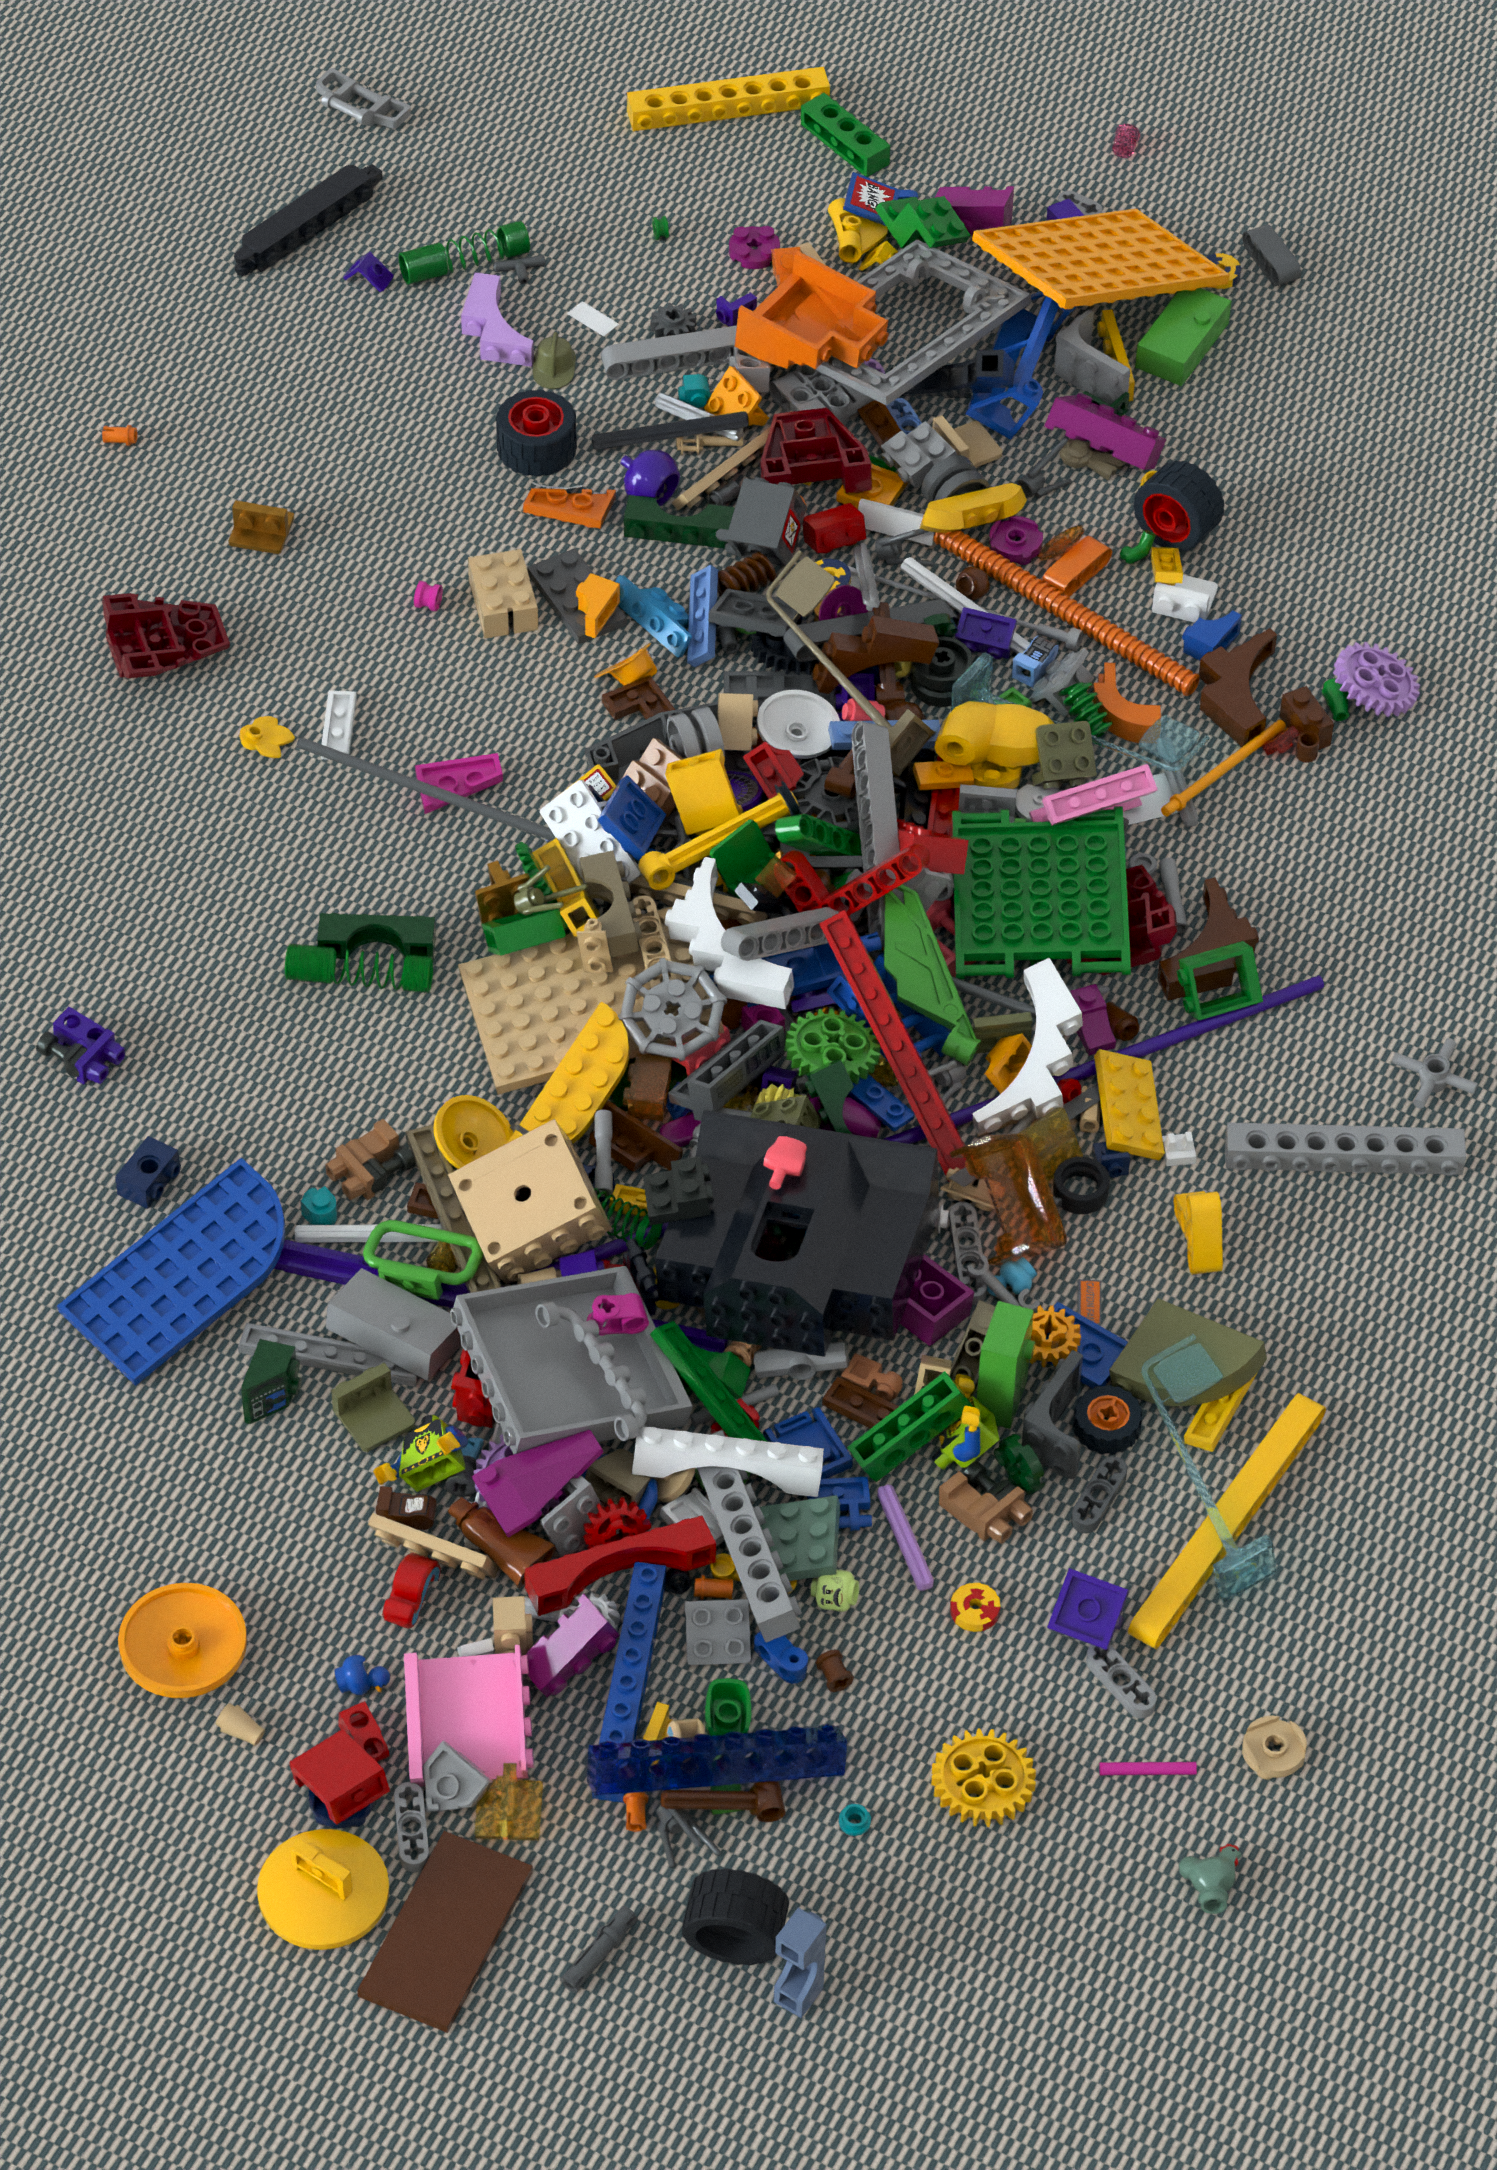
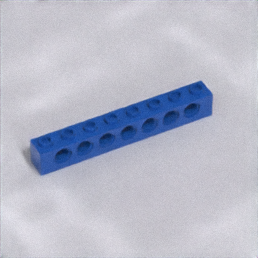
[592,1562,666,1803]

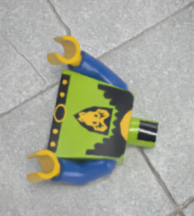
[932,1374,1000,1470]
[373,1415,468,1492]

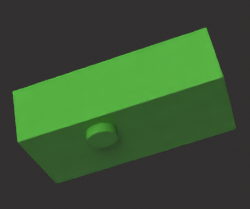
[1135,288,1232,386]
[977,1301,1036,1429]

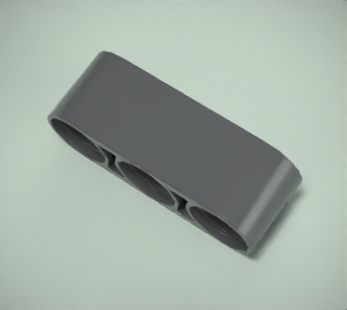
[1242,224,1301,286]

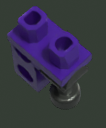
[36,1006,125,1085]

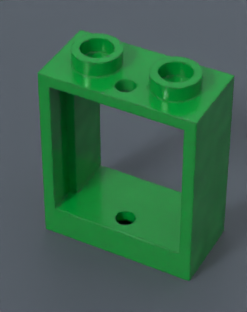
[481,909,568,956]
[1177,941,1263,1021]

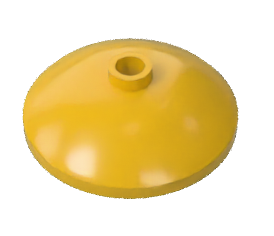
[434,1095,513,1169]

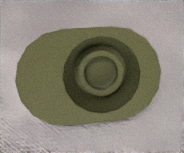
[532,332,576,389]

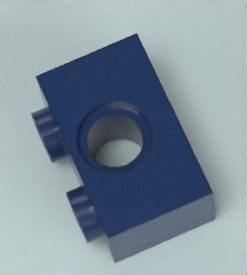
[115,1136,181,1209]

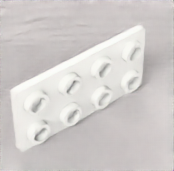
[540,780,642,905]

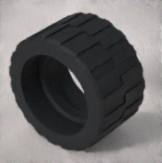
[682,1868,789,1965]

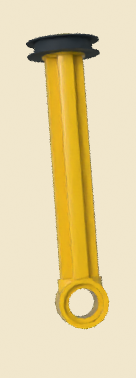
[638,781,801,890]

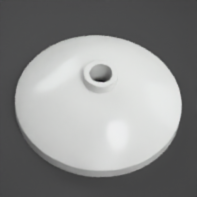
[757,690,840,759]

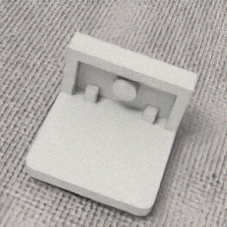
[1152,575,1218,622]

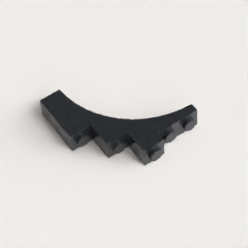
[891,350,1014,398]

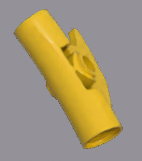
[828,198,888,263]

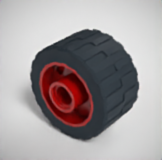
[496,390,577,476]
[1133,460,1225,552]

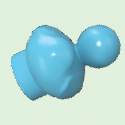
[987,1257,1037,1296]

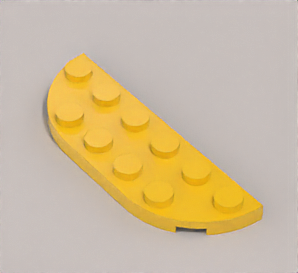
[507,1001,630,1143]

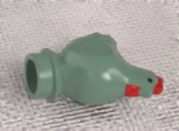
[1179,1844,1242,1914]

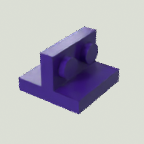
[1047,1568,1129,1651]

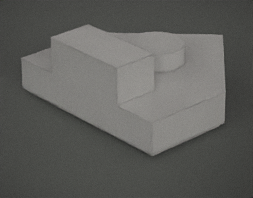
[423,1741,493,1813]

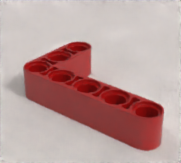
[774,844,930,916]

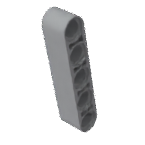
[721,907,839,961]

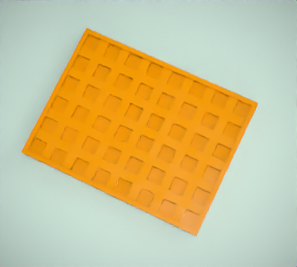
[972,209,1230,309]

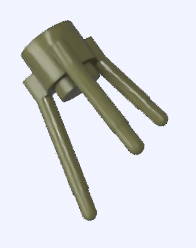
[514,865,588,916]

